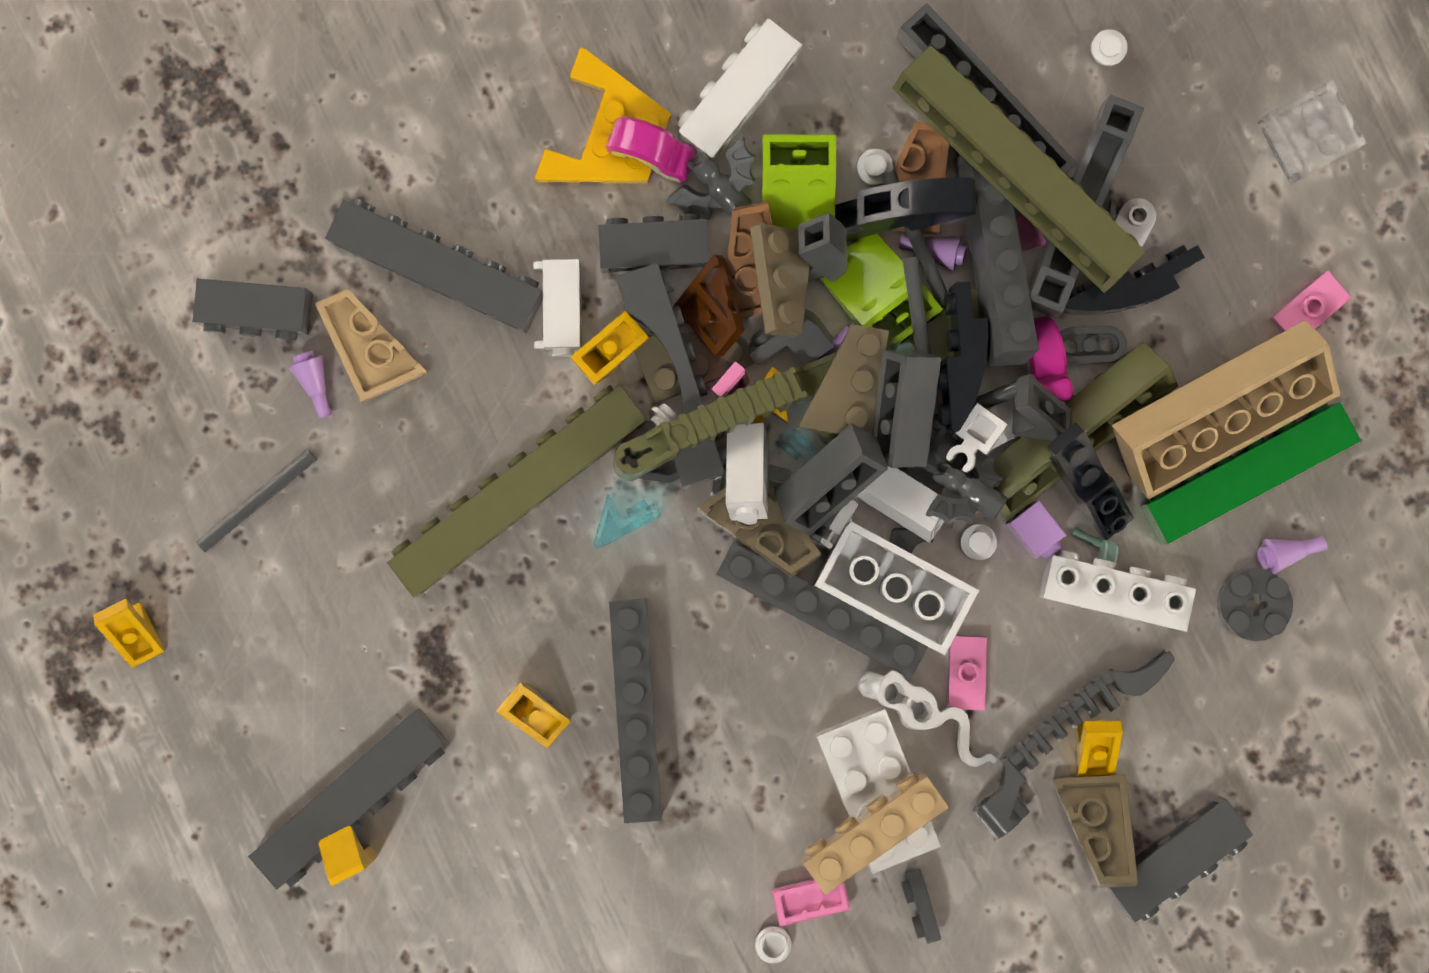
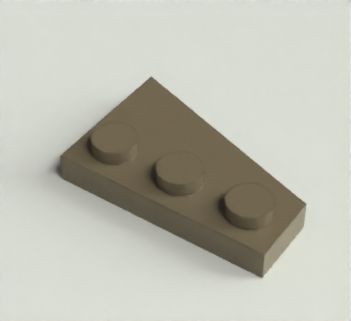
[750,223,810,337]
[797,324,889,435]
[635,332,756,404]
[697,482,821,577]
[1052,775,1138,888]

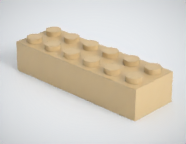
[1112,320,1341,499]

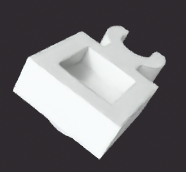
[946,403,1009,473]

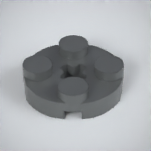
[1217,568,1293,641]

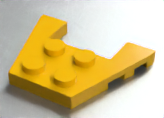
[534,47,671,184]

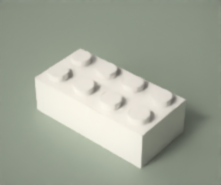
[813,522,980,656]
[815,706,941,874]

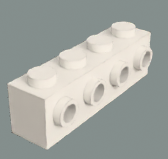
[1038,550,1196,632]

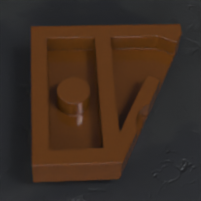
[673,254,745,356]

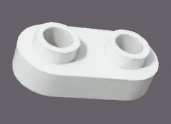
[1115,198,1156,247]

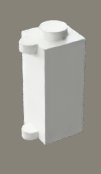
[533,259,582,357]
[726,423,768,525]
[856,466,945,543]

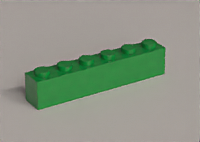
[1140,402,1361,544]

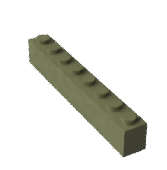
[892,46,1146,293]
[387,385,648,598]

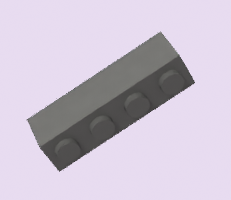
[1107,795,1253,922]

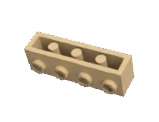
[802,772,949,895]

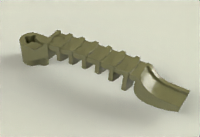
[613,352,836,481]

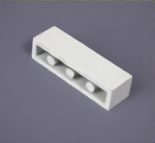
[677,18,802,162]

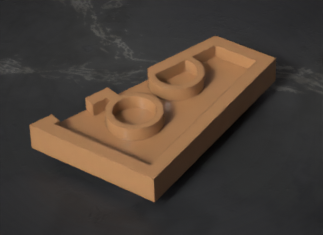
[892,122,950,234]
[726,201,773,319]

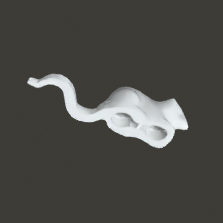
[858,670,998,767]

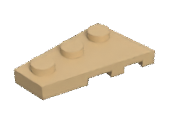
[314,289,427,403]

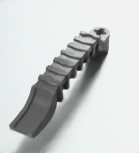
[973,650,1175,839]

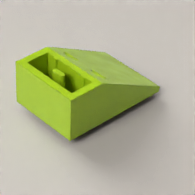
[762,134,836,230]
[819,234,943,348]

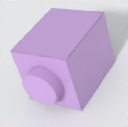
[1006,501,1066,559]

